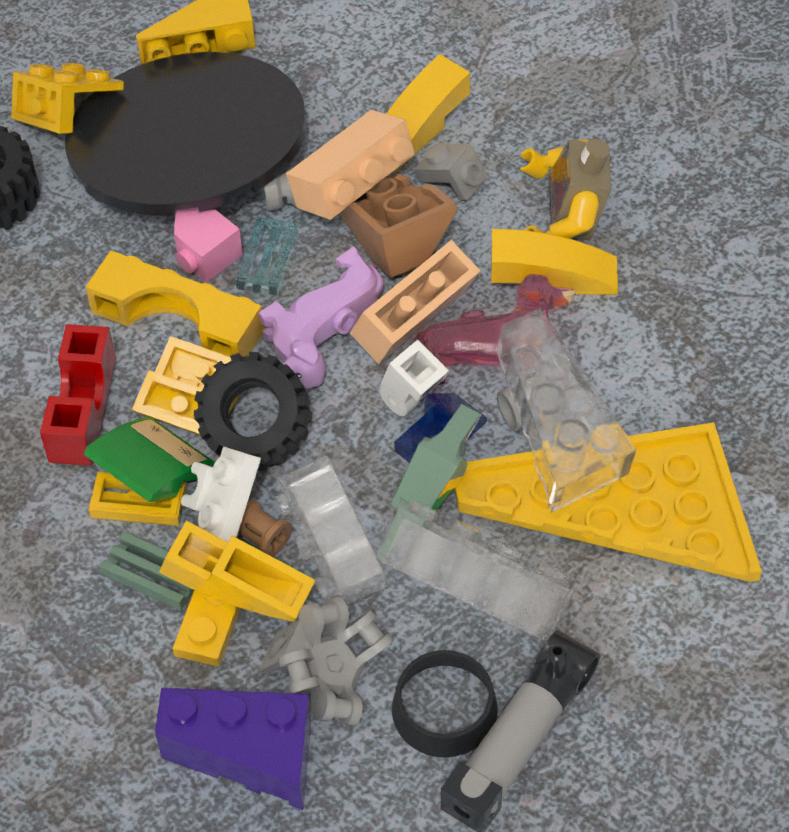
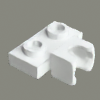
[181,446,261,542]

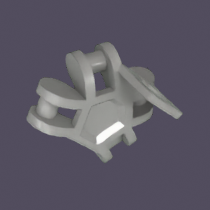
[259,596,394,726]

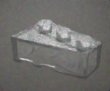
[275,455,391,608]

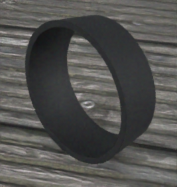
[392,650,498,758]

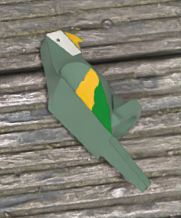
[379,404,481,558]

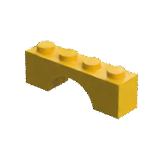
[85,250,264,357]

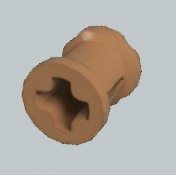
[237,499,292,557]

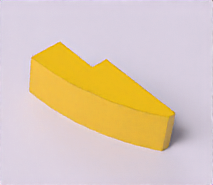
[386,54,470,174]
[491,228,618,295]
[159,520,315,622]

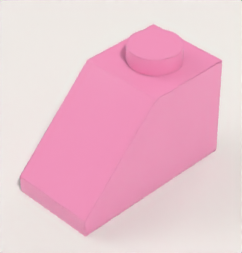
[174,207,243,283]

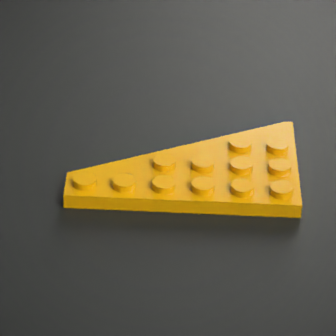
[453,422,762,582]

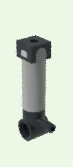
[441,630,601,832]

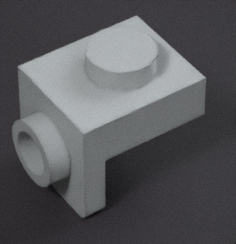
[414,143,487,200]

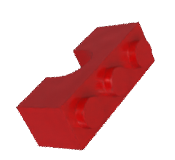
[40,324,116,466]

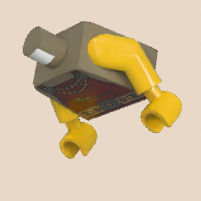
[520,138,611,240]

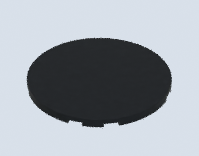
[65,52,306,216]

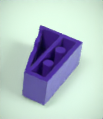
[155,688,311,810]

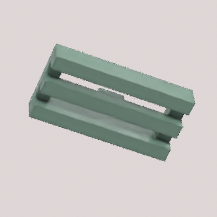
[100,531,194,611]

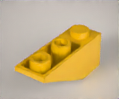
[136,0,256,65]

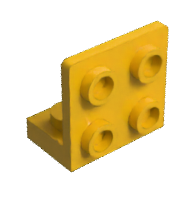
[11,63,124,134]

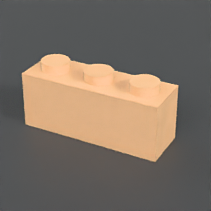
[286,110,415,220]
[350,240,480,364]

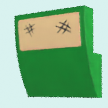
[84,416,215,502]

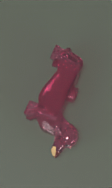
[413,274,576,385]

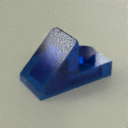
[394,393,487,463]

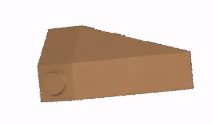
[339,174,457,278]

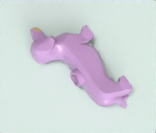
[258,246,384,389]

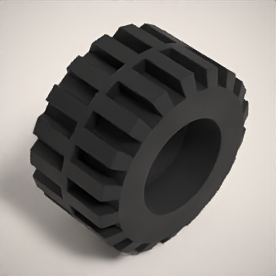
[0,126,40,230]
[194,352,312,470]

